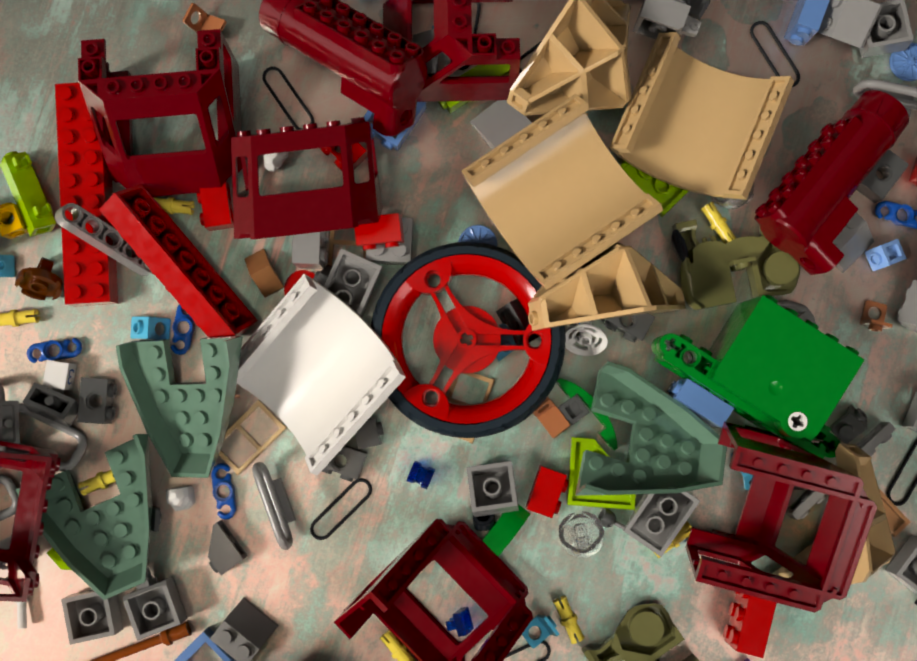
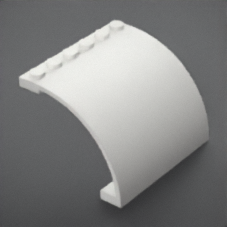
[237,274,406,476]

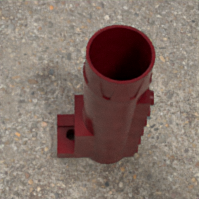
[259,0,427,136]
[754,90,909,275]

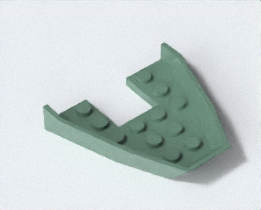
[116,336,243,478]
[575,361,727,496]
[16,434,152,600]

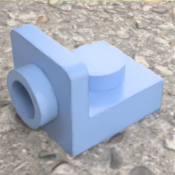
[865,239,907,271]

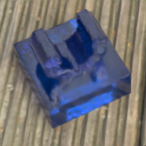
[445,607,474,637]

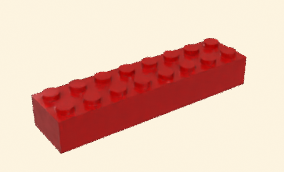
[99,184,258,337]

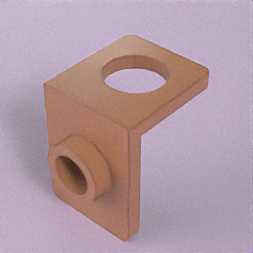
[182,3,227,33]
[860,300,893,332]
[533,397,570,438]

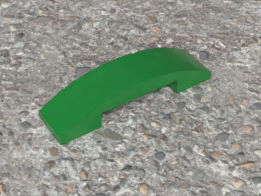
[556,378,618,451]
[482,504,530,557]

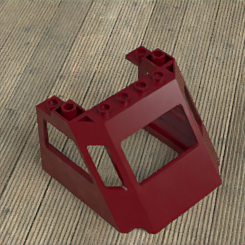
[383,0,520,102]
[78,29,242,197]
[231,117,383,240]
[685,421,877,613]
[0,440,61,602]
[334,519,533,661]

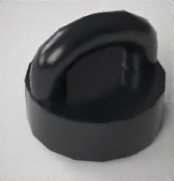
[473,514,496,531]

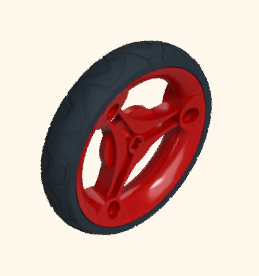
[370,242,566,438]

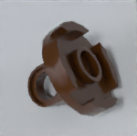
[15,257,64,300]

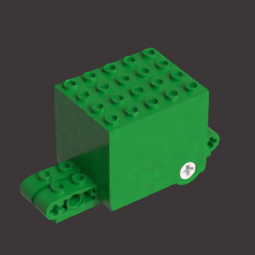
[651,295,864,458]

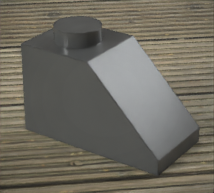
[208,520,247,575]

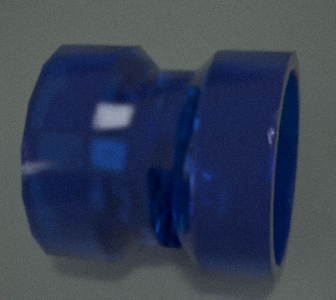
[406,461,435,490]

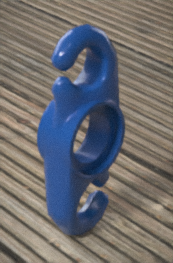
[875,201,917,229]
[170,304,195,355]
[26,338,82,363]
[211,463,236,520]

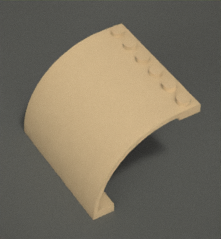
[609,32,795,200]
[461,94,663,290]

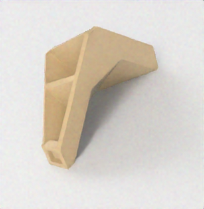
[507,0,632,116]
[528,242,686,331]
[772,443,896,585]

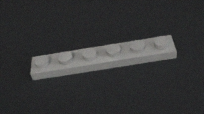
[786,422,896,520]

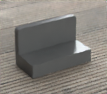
[496,299,540,346]

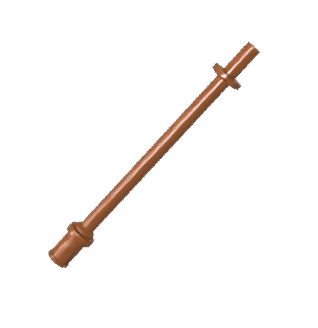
[90,622,192,661]

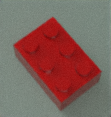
[723,591,777,658]

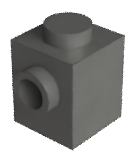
[355,418,384,450]

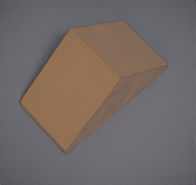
[244,249,284,298]

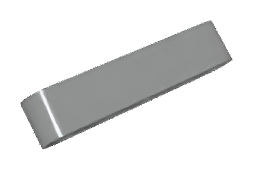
[55,203,152,276]

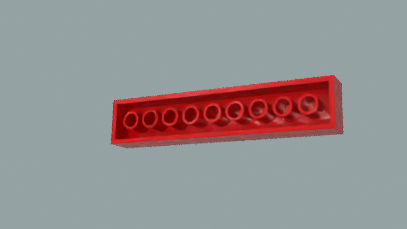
[55,82,118,307]

